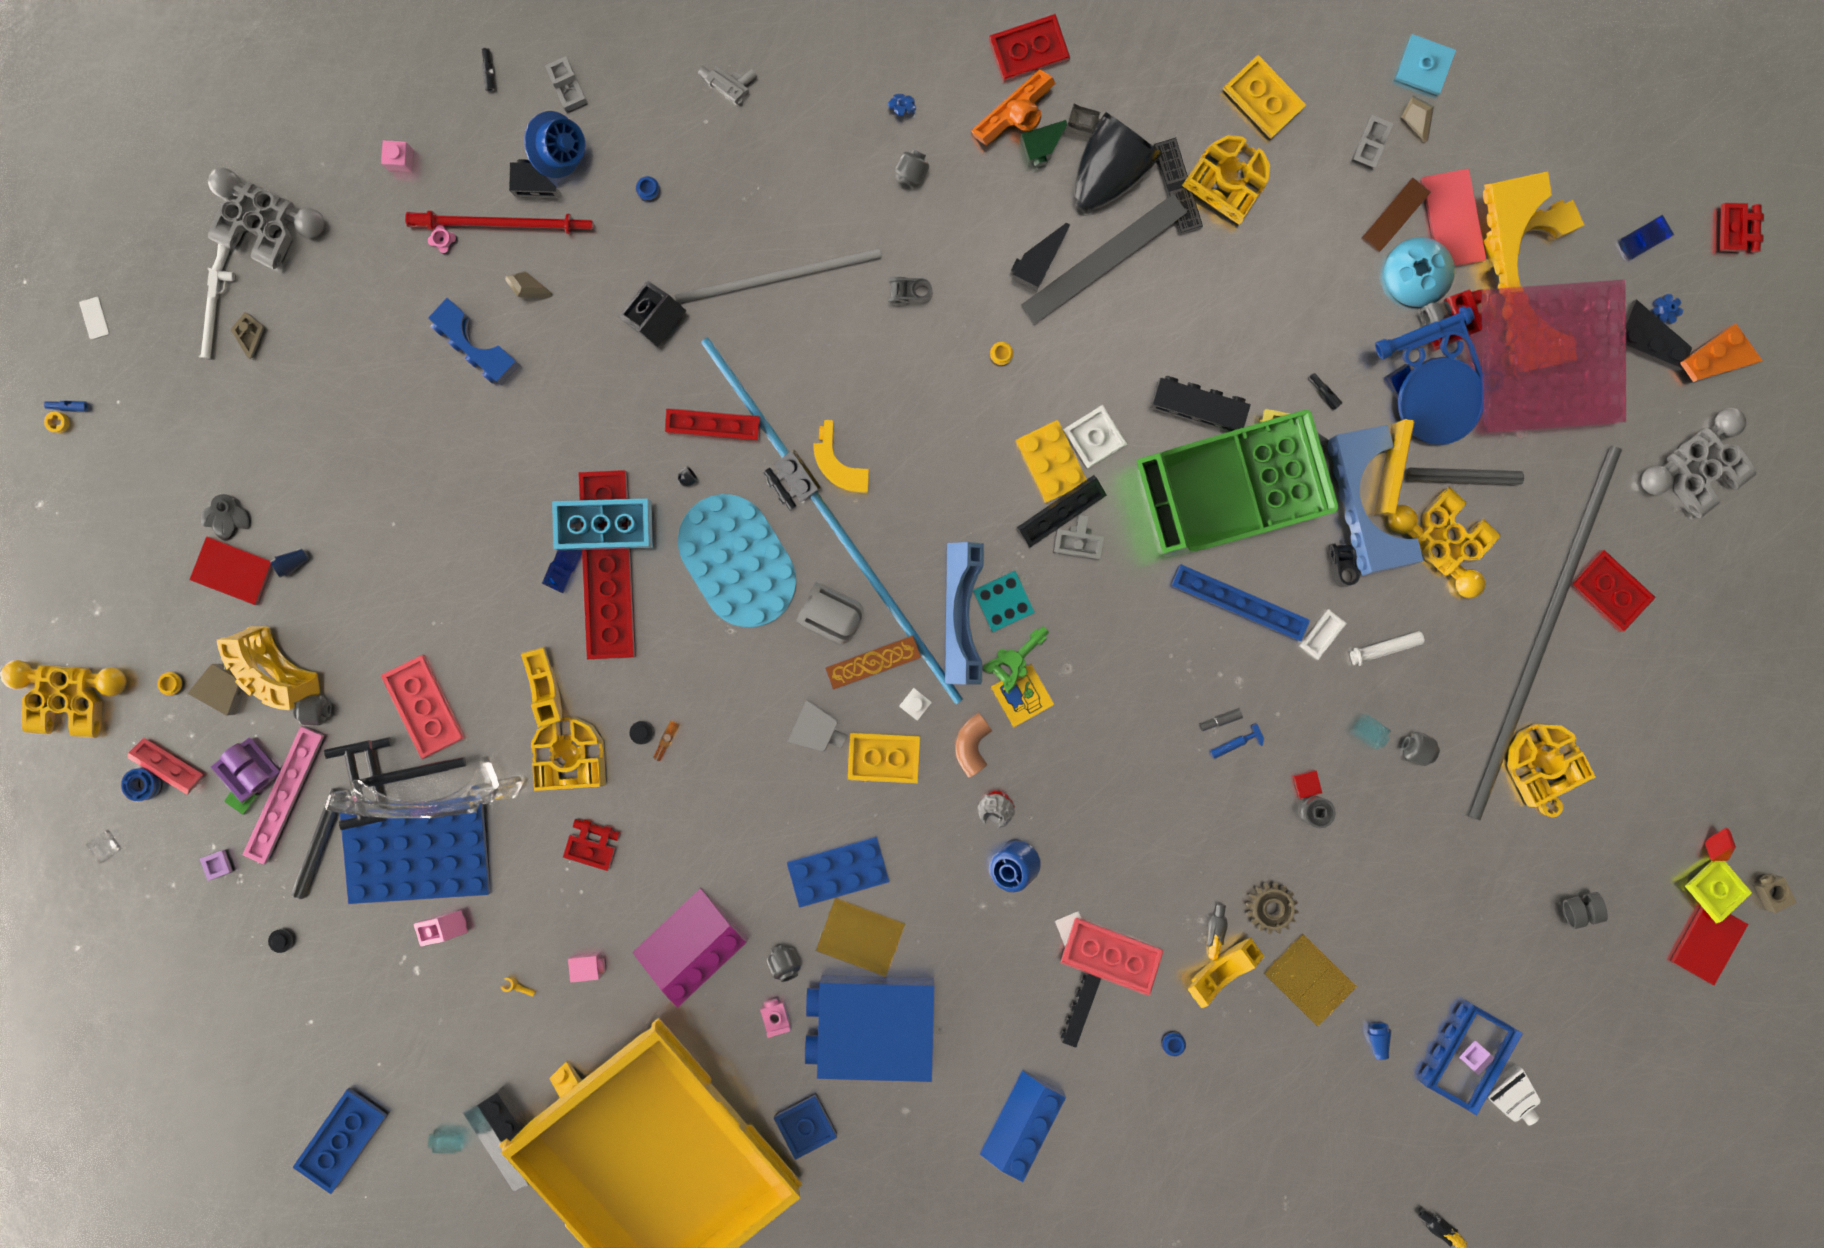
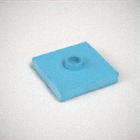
[1395,34,1456,96]

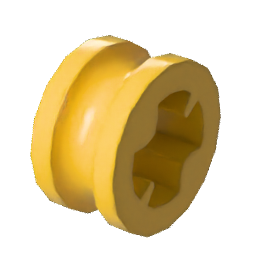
[44,411,70,433]
[1539,797,1563,817]

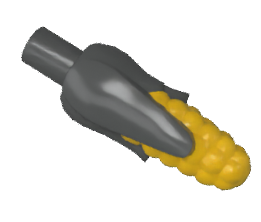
[1207,904,1228,960]

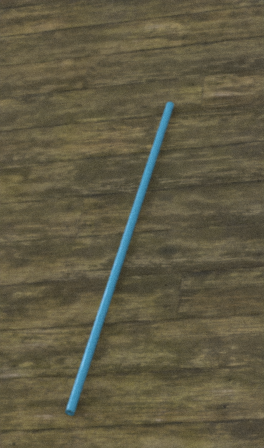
[701,337,963,704]

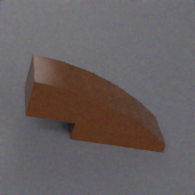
[1362,177,1431,252]

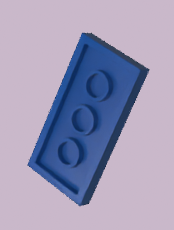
[787,836,890,908]
[292,1088,387,1194]

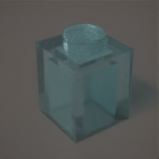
[1349,714,1391,750]

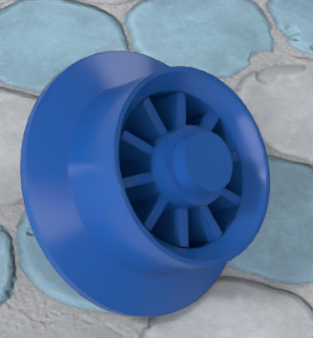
[524,111,586,178]

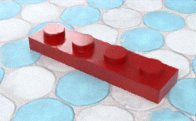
[665,408,760,440]

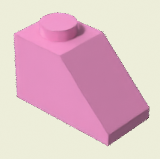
[414,910,468,946]

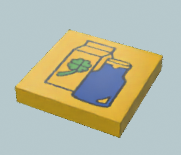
[991,664,1054,728]

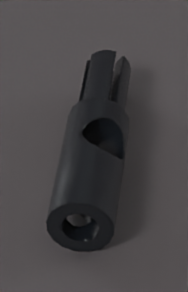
[482,48,496,91]
[1309,373,1343,409]

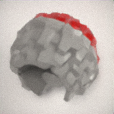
[978,790,1015,829]

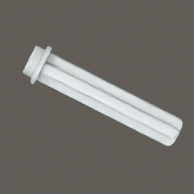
[1350,631,1425,666]

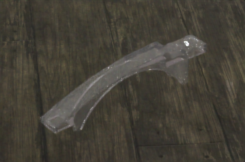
[325,756,523,818]

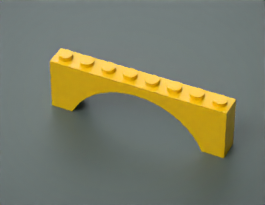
[1483,171,1577,372]

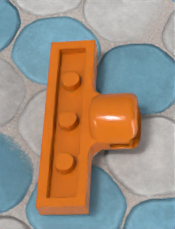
[971,69,1056,146]

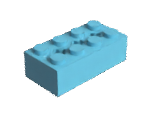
[552,499,653,550]

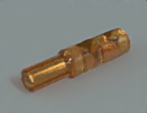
[653,720,679,761]

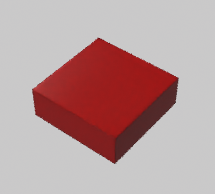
[1293,770,1323,799]

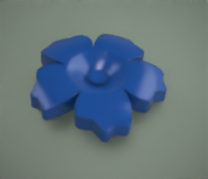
[888,94,916,116]

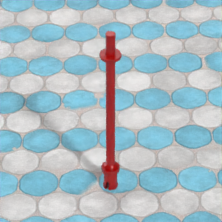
[405,210,594,234]

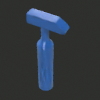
[1210,723,1264,759]

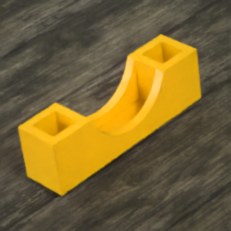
[1483,199,1584,267]

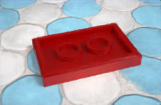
[989,14,1070,82]
[189,536,272,605]
[1571,550,1656,632]
[1671,906,1749,986]

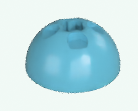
[1384,237,1455,307]

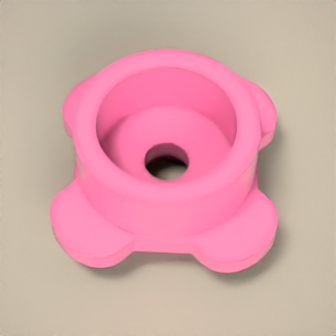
[428,225,456,253]

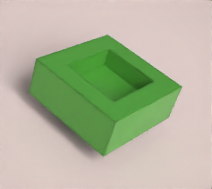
[224,792,259,815]

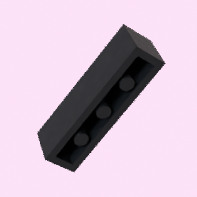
[1150,376,1251,431]

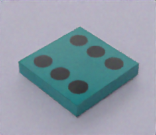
[973,571,1035,633]

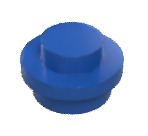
[636,176,660,200]
[1162,1032,1186,1056]

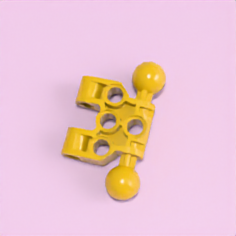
[1387,486,1501,599]
[1,660,127,738]

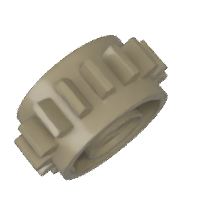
[1246,882,1299,934]

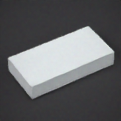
[1299,609,1347,660]

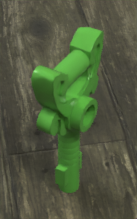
[983,626,1049,694]

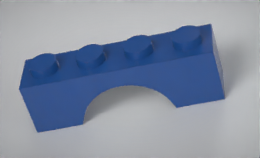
[428,298,520,385]

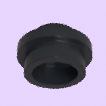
[629,721,653,745]
[268,929,293,953]

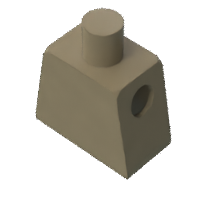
[188,664,244,716]

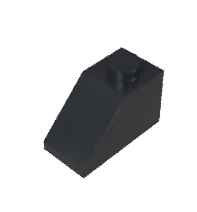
[509,159,560,197]

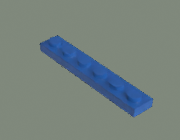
[1171,564,1310,642]

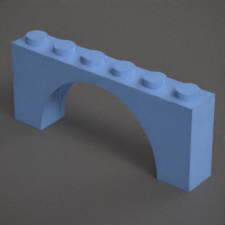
[1327,425,1423,576]

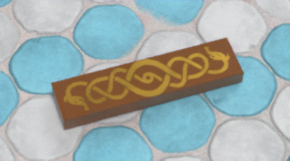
[825,636,921,690]

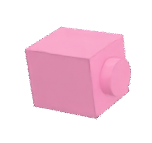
[381,140,413,172]
[568,952,605,983]

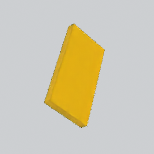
[1374,419,1414,517]

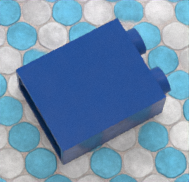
[805,975,934,1082]

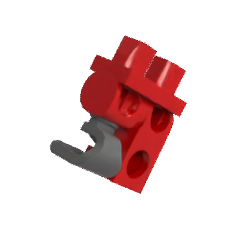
[1421,289,1494,351]

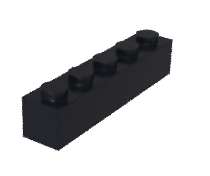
[1060,973,1101,1048]

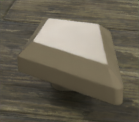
[1401,95,1434,142]
[505,271,552,297]
[230,312,265,359]

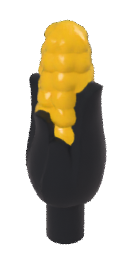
[1418,1209,1467,1248]

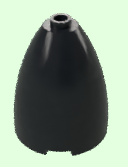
[1075,112,1163,211]

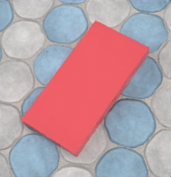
[1421,169,1486,267]
[380,655,465,759]
[1060,918,1164,996]

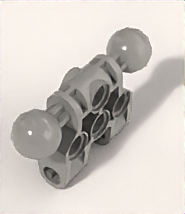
[208,168,324,269]
[1641,408,1757,518]

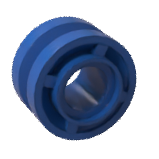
[121,768,161,801]

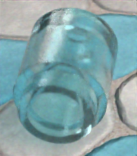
[428,1129,464,1154]

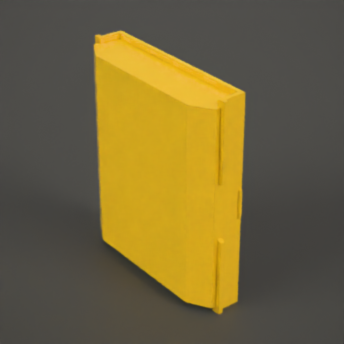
[499,1018,803,1248]

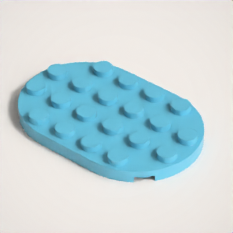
[678,494,796,627]

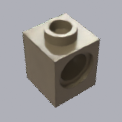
[1753,874,1797,913]

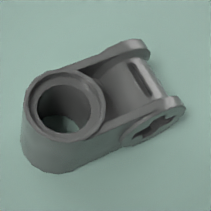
[888,277,933,304]

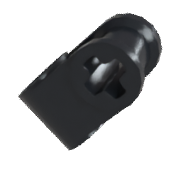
[1330,542,1360,587]

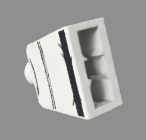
[1487,1064,1541,1126]

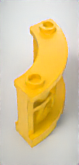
[217,626,320,710]

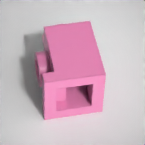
[760,998,792,1038]

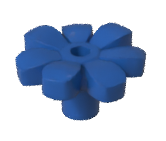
[1652,294,1683,324]

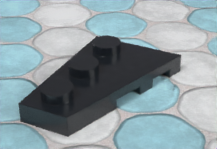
[1616,299,1692,370]

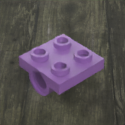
[210,737,280,803]

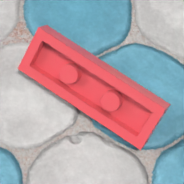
[128,738,203,795]

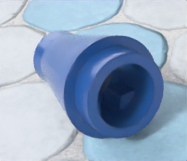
[1368,1023,1391,1060]

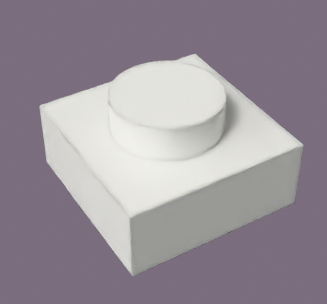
[899,688,932,721]

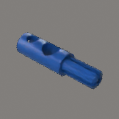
[44,400,89,412]

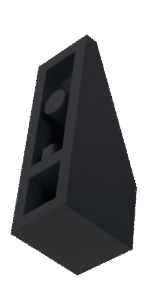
[1011,223,1070,292]

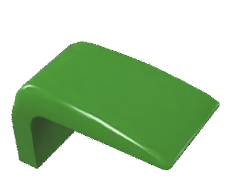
[1136,410,1338,557]

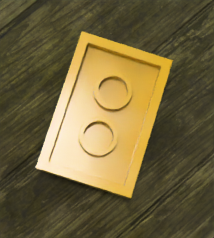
[1223,55,1306,139]
[1015,420,1087,503]
[847,733,920,783]

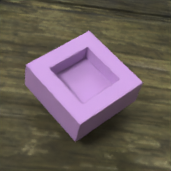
[200,850,233,881]
[1459,1041,1494,1075]

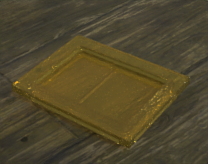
[816,898,905,977]
[1264,934,1357,1027]

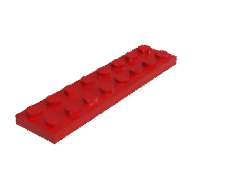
[578,470,635,660]

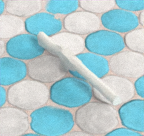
[199,243,235,359]

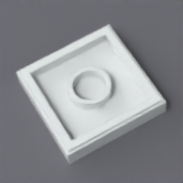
[1063,405,1127,470]

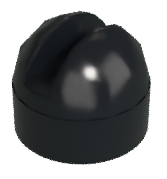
[678,466,698,487]

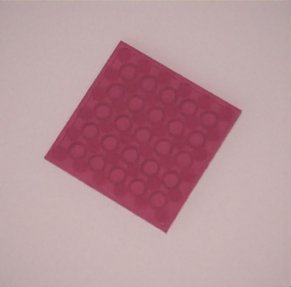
[1481,279,1626,432]

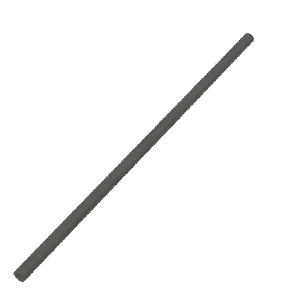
[1469,446,1622,820]

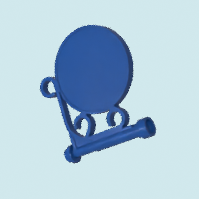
[1375,306,1503,445]

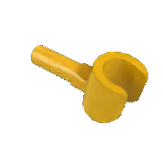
[501,977,535,997]

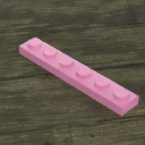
[243,726,325,865]

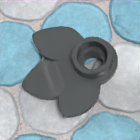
[201,494,249,541]

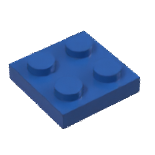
[774,1094,837,1160]

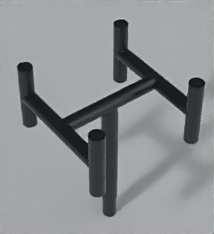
[324,737,466,830]

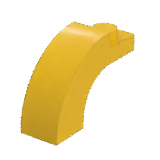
[521,646,562,727]

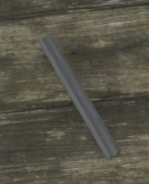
[1407,467,1524,485]
[292,788,344,899]

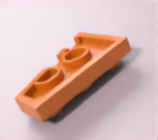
[1680,323,1763,382]

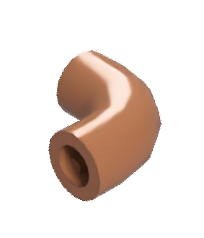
[955,712,992,778]

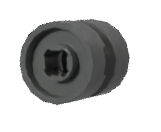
[1298,795,1336,828]
[1563,892,1608,929]

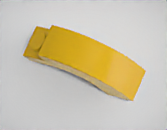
[813,420,869,494]
[1188,937,1264,1008]

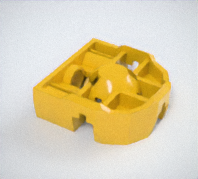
[1182,135,1270,225]
[531,717,606,791]
[1507,724,1596,807]

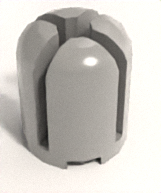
[796,582,864,644]

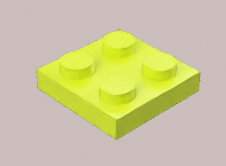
[1685,861,1752,923]

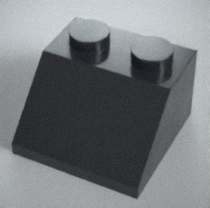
[618,280,687,347]

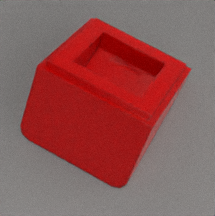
[1705,828,1736,861]

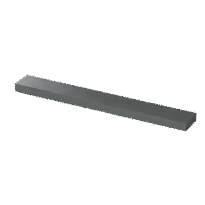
[1021,193,1187,324]

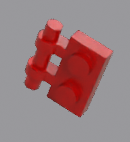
[1720,203,1764,253]
[562,819,620,871]

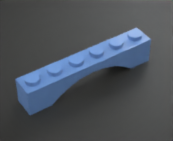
[945,542,984,684]

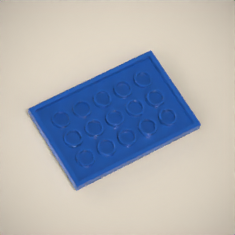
[340,801,491,904]

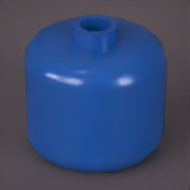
[989,841,1041,893]

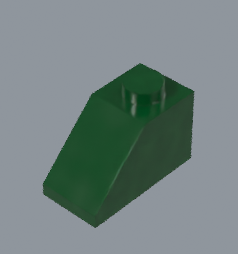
[1020,120,1067,167]

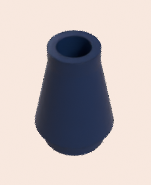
[270,548,309,578]

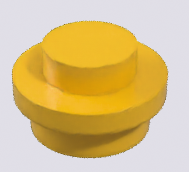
[990,342,1013,365]
[158,672,182,696]

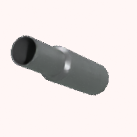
[1200,708,1243,731]

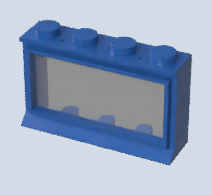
[1420,1001,1523,1116]

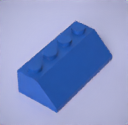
[980,1070,1066,1182]

